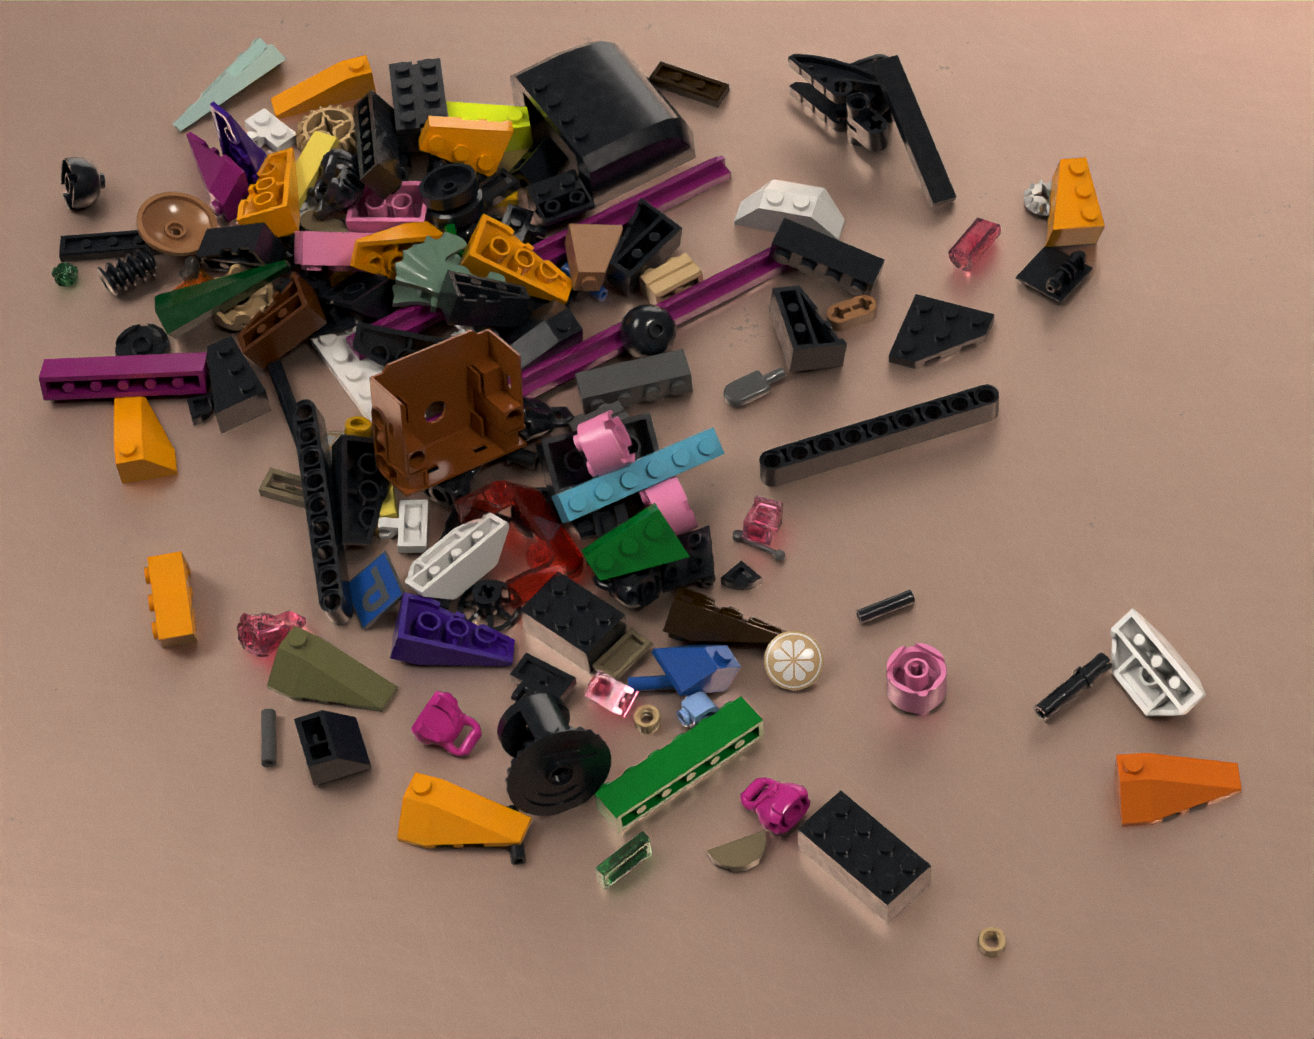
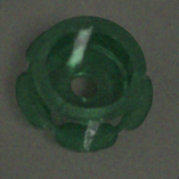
[52,262,78,287]

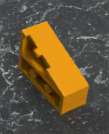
[418,116,514,177]
[144,551,198,648]

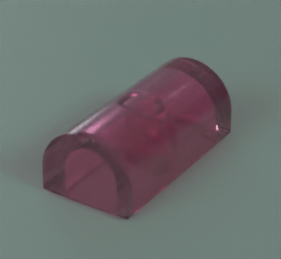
[948,217,1001,271]

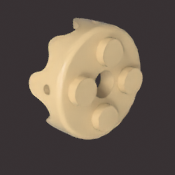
[211,264,274,331]

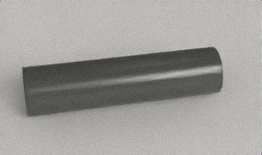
[261,709,276,767]

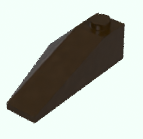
[663,586,787,643]

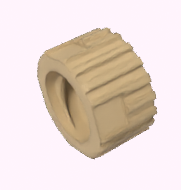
[633,705,661,734]
[977,927,1006,958]

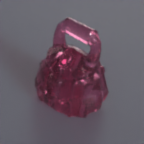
[237,610,307,657]

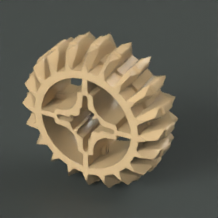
[295,104,357,154]

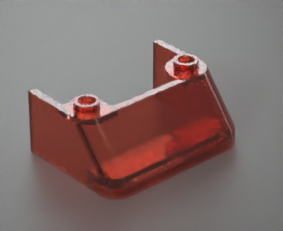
[454,480,584,610]

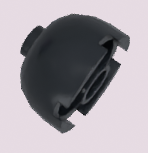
[61,157,105,210]
[620,305,676,358]

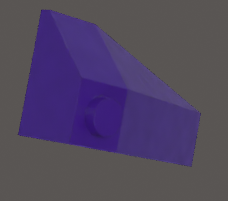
[210,101,267,186]

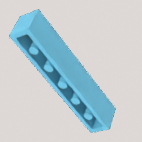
[551,427,725,523]

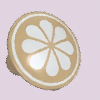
[764,631,824,690]

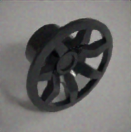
[458,580,521,632]

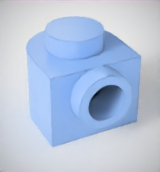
[677,692,720,729]

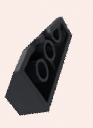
[504,299,583,378]
[352,322,447,367]
[332,434,390,546]

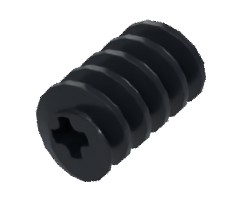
[97,245,157,296]

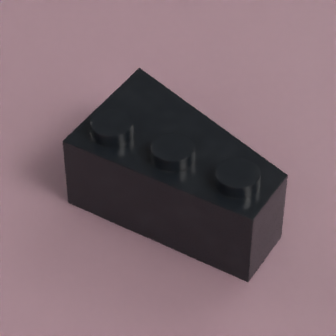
[607,198,682,296]
[196,222,287,272]
[437,270,530,327]
[769,285,847,372]
[207,335,271,434]

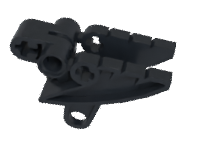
[788,54,893,152]

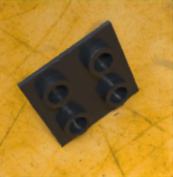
[1016,246,1093,303]
[660,525,716,593]

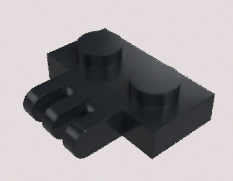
[510,653,577,702]

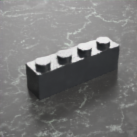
[769,217,885,296]

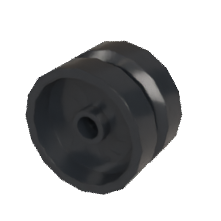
[419,163,486,229]

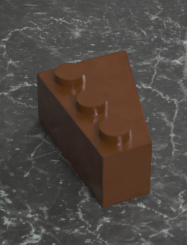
[237,271,327,370]

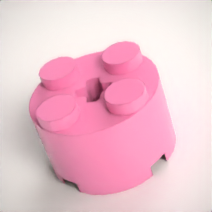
[573,410,635,477]
[638,476,698,537]
[886,643,947,716]

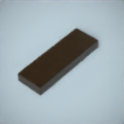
[649,61,730,108]

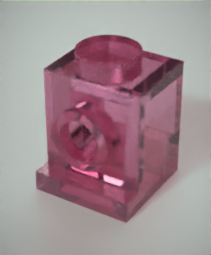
[743,495,783,546]
[584,670,638,718]

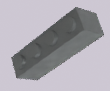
[575,349,693,415]

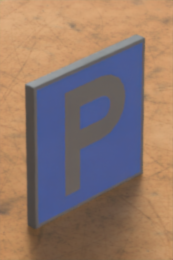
[349,551,405,631]

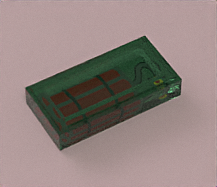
[595,831,652,890]

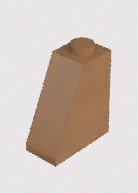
[564,224,623,291]

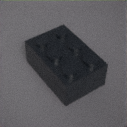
[520,571,627,673]

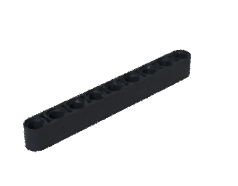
[759,384,999,487]
[292,399,354,625]

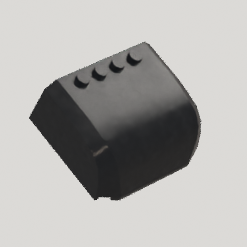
[510,41,696,208]

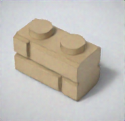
[639,253,703,305]

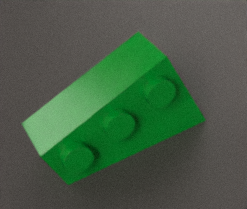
[582,503,690,581]

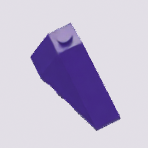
[390,592,515,666]

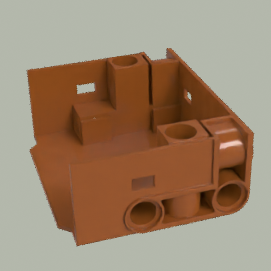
[369,328,527,497]

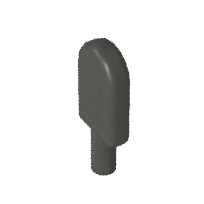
[724,367,786,407]

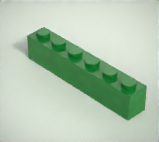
[594,696,764,834]

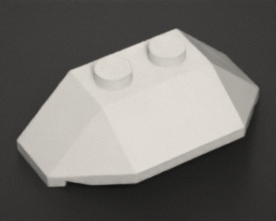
[734,179,845,240]
[405,512,510,600]
[1111,608,1206,717]

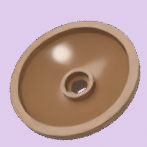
[136,192,217,256]

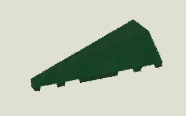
[154,260,291,339]

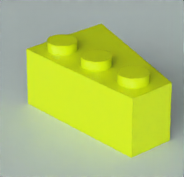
[446,101,533,152]

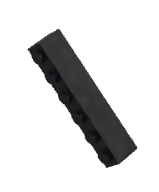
[353,89,402,200]

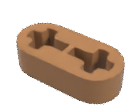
[826,295,877,331]

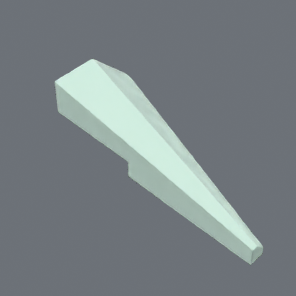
[172,38,286,132]

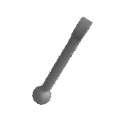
[733,530,785,561]

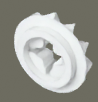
[1024,179,1052,216]

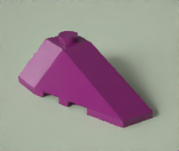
[186,132,249,223]

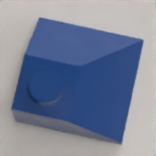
[652,644,741,696]

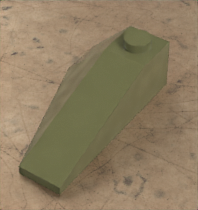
[267,625,398,712]

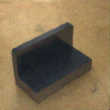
[509,136,568,185]

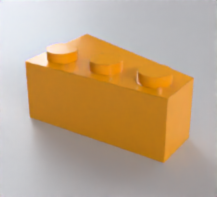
[1045,157,1105,247]

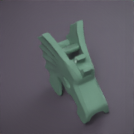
[392,232,505,312]

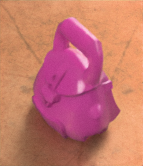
[411,691,482,757]
[740,777,810,836]

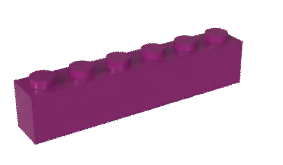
[39,352,210,400]

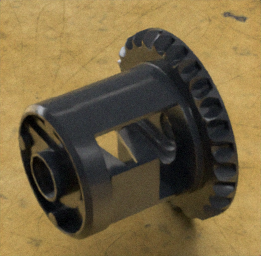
[497,693,611,816]

